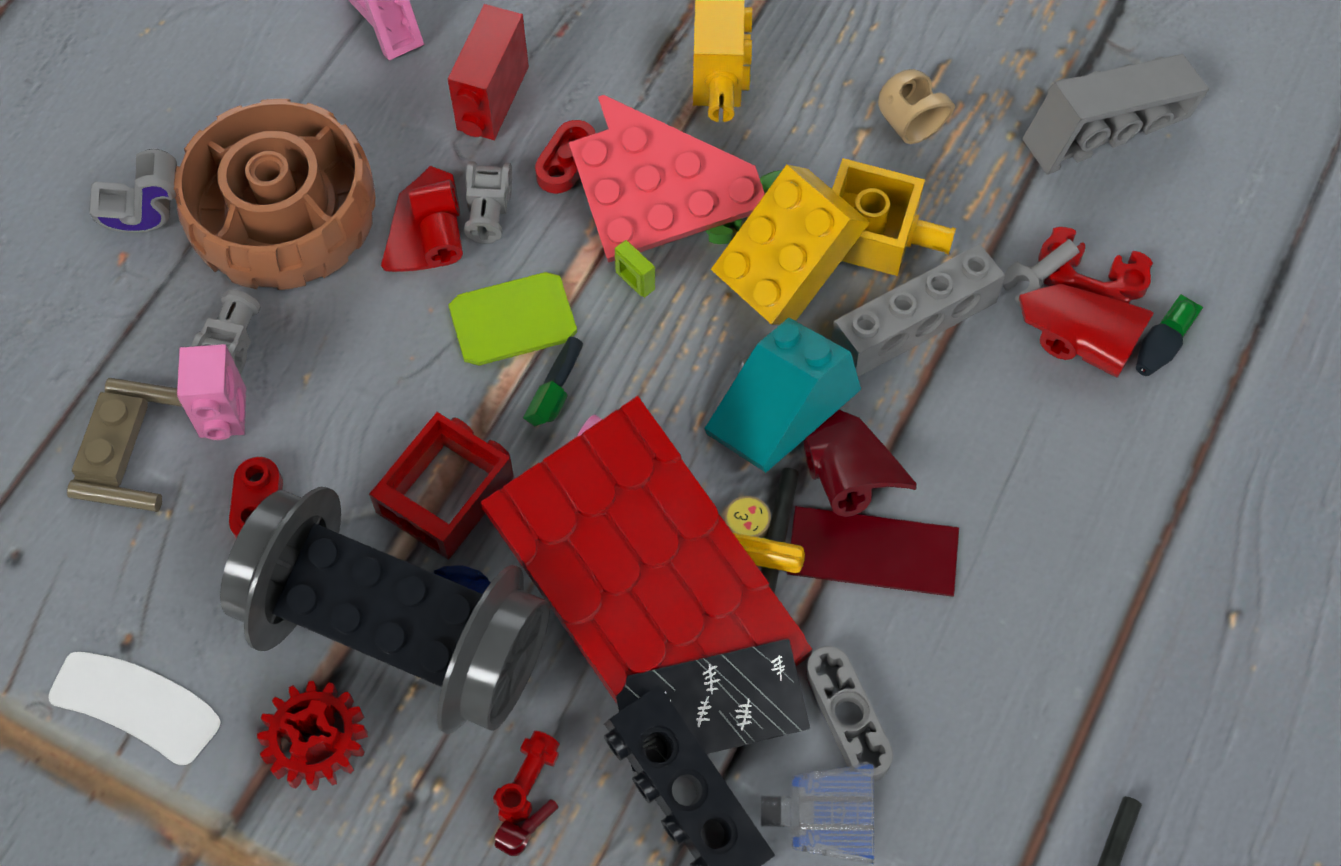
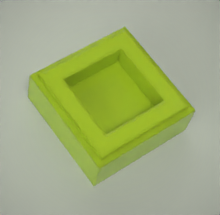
[615,240,655,298]

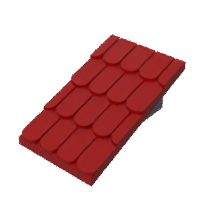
[481,395,813,703]

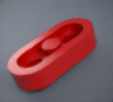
[535,120,596,194]
[229,457,283,538]

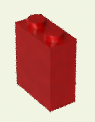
[448,4,529,141]

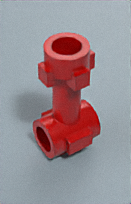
[493,731,560,824]

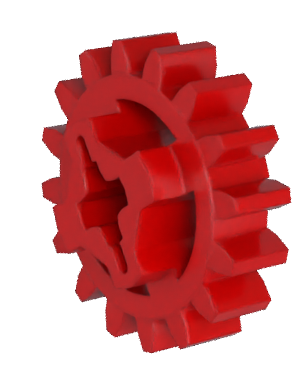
[257,681,368,791]

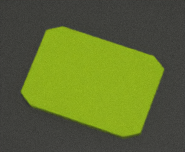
[448,272,577,366]

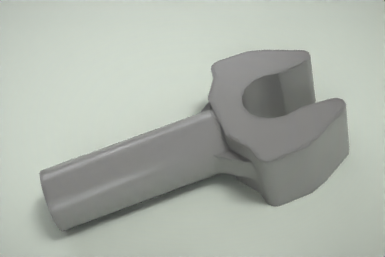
[1002,239,1080,306]

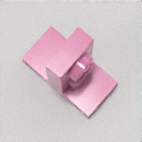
[348,0,424,60]

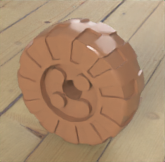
[174,99,376,290]

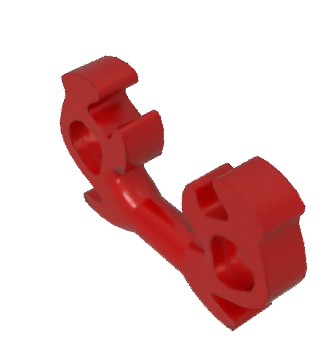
[1038,227,1153,303]

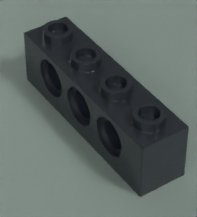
[604,685,775,866]

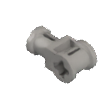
[464,161,512,244]
[191,289,261,375]

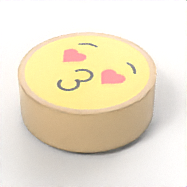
[724,496,771,538]

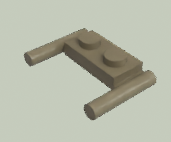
[67,378,183,512]

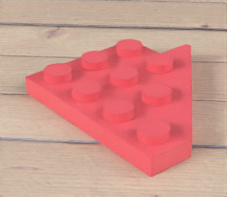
[569,95,765,263]

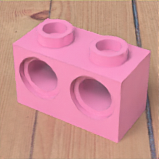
[177,344,246,440]

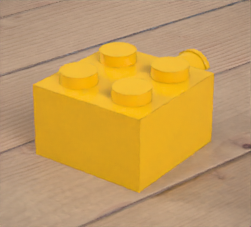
[693,0,752,122]
[832,158,956,276]

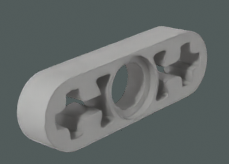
[806,646,893,782]

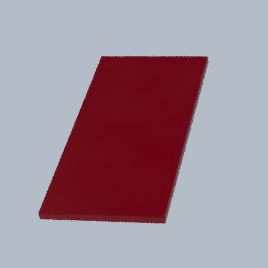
[787,506,959,597]

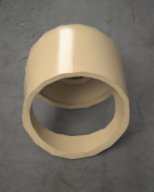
[878,69,955,144]

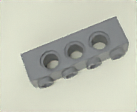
[831,244,1005,377]

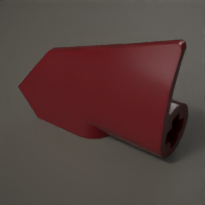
[804,410,917,517]

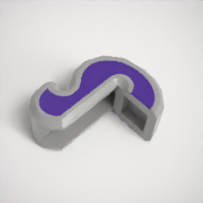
[89,149,177,233]

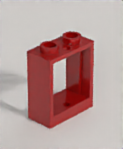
[369,412,514,560]

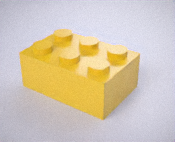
[711,164,870,325]

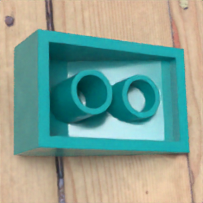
[704,318,861,473]

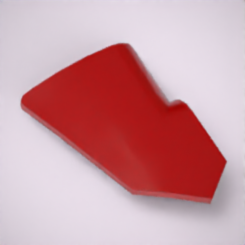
[381,166,463,272]
[1019,284,1154,378]

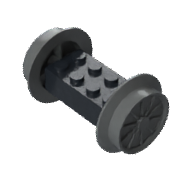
[220,487,550,734]

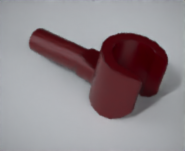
[494,799,559,856]

